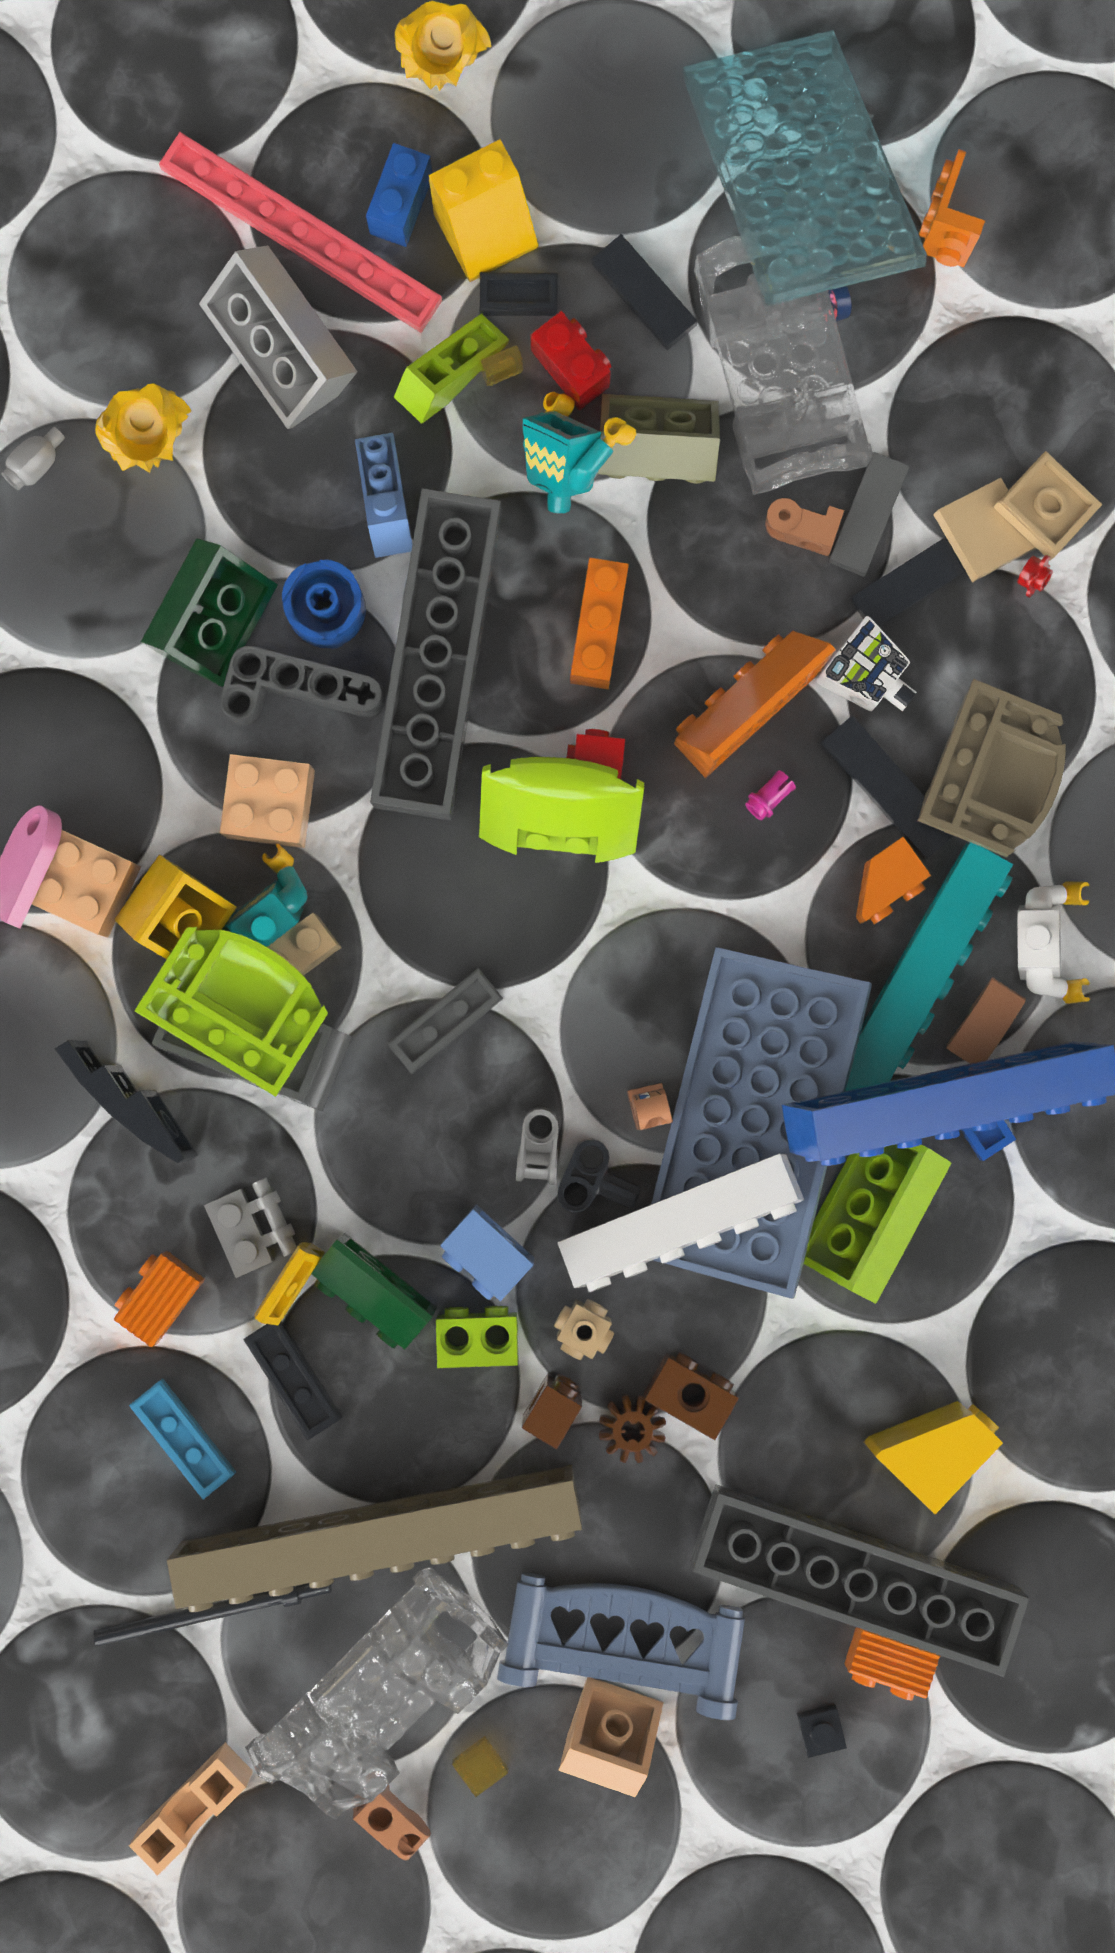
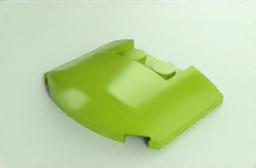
[479,757,644,863]
[135,927,328,1097]

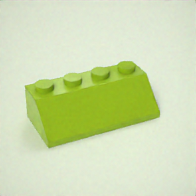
[803,1144,952,1304]

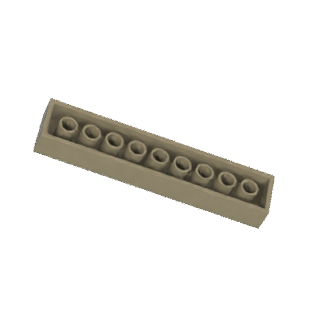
[167,1465,582,1612]

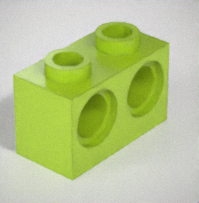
[436,1306,519,1368]

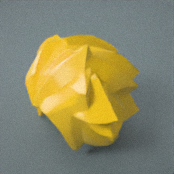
[395,1,491,91]
[95,384,192,473]

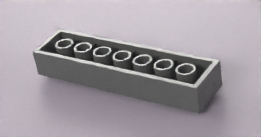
[370,488,502,821]
[690,1484,1029,1677]

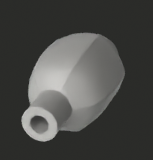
[1,427,65,490]

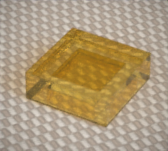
[480,345,523,386]
[452,1736,509,1797]

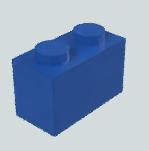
[366,143,433,247]

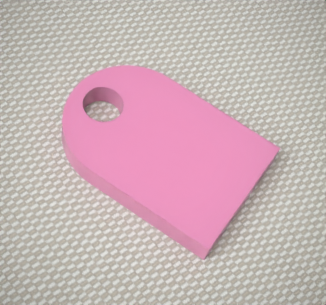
[0,806,62,928]

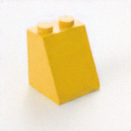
[428,139,538,282]
[114,854,237,959]
[864,1401,1003,1514]

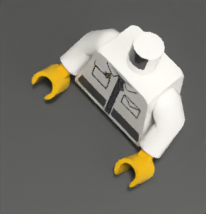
[1018,881,1090,1004]

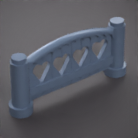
[497,1572,745,1720]

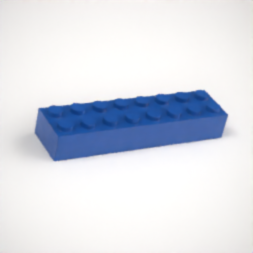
[782,1041,1115,1166]

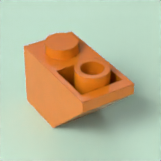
[856,837,931,924]

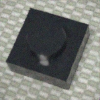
[796,1704,847,1758]

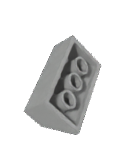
[199,245,358,429]

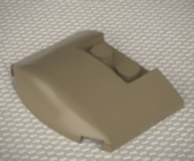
[918,679,1066,857]

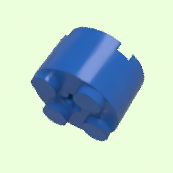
[282,559,366,649]

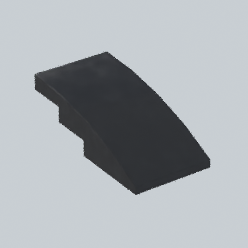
[55,1040,198,1163]

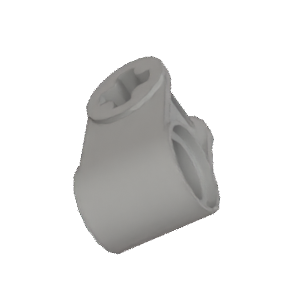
[516,1107,559,1185]

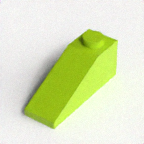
[394,313,509,423]

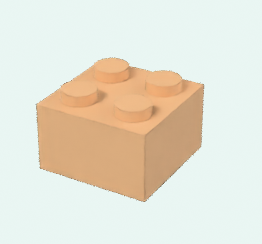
[220,754,315,848]
[32,830,141,938]

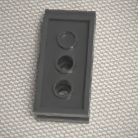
[151,1024,352,1111]

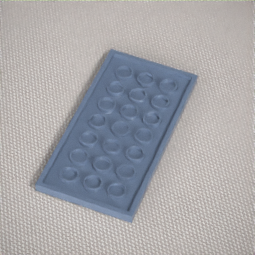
[651,947,872,1299]

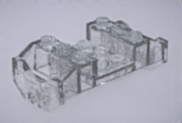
[694,223,873,495]
[245,1567,509,1820]

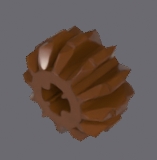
[599,1394,666,1463]

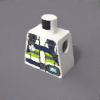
[816,616,917,712]

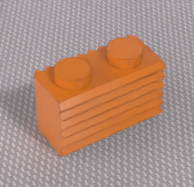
[113,1251,205,1347]
[844,1627,940,1701]

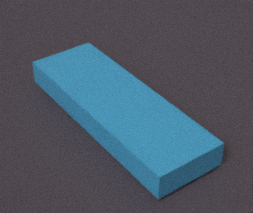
[129,1378,236,1499]

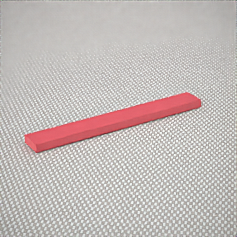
[159,132,442,333]

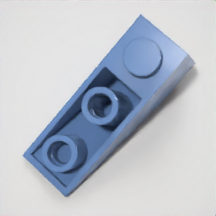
[355,433,413,558]

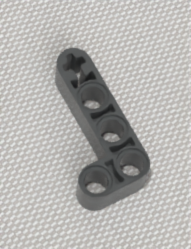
[220,646,385,726]

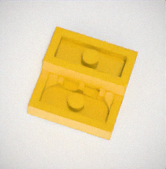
[254,1242,325,1326]

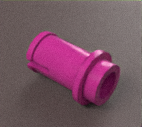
[745,770,796,820]

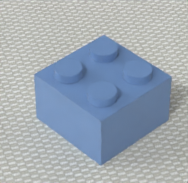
[440,1204,534,1302]

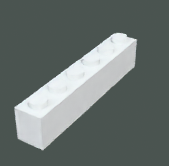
[557,1153,804,1292]

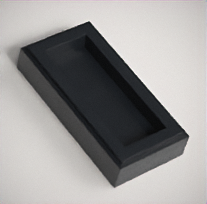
[479,272,558,316]

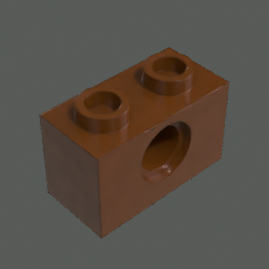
[643,1352,739,1441]
[522,1373,582,1449]

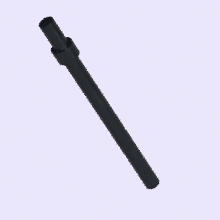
[93,1583,332,1646]

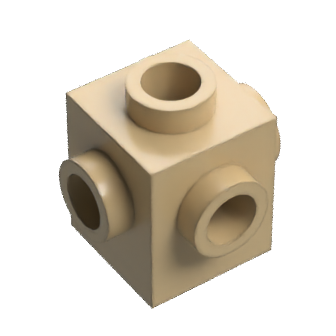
[554,1299,614,1360]

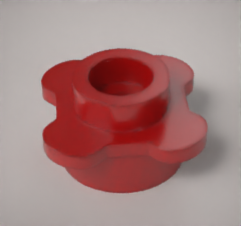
[1017,555,1053,598]

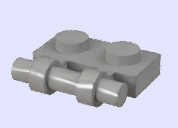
[204,1178,297,1278]

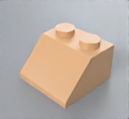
[559,1677,664,1797]

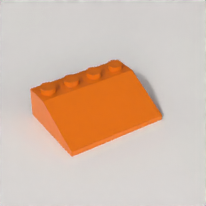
[674,631,836,778]

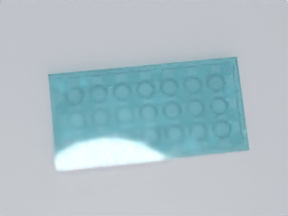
[683,30,927,306]

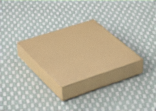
[993,451,1102,561]
[933,478,1036,582]

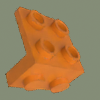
[918,149,985,267]

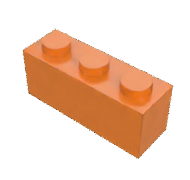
[570,557,629,690]

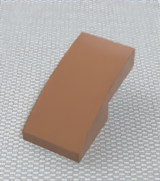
[946,977,1026,1064]

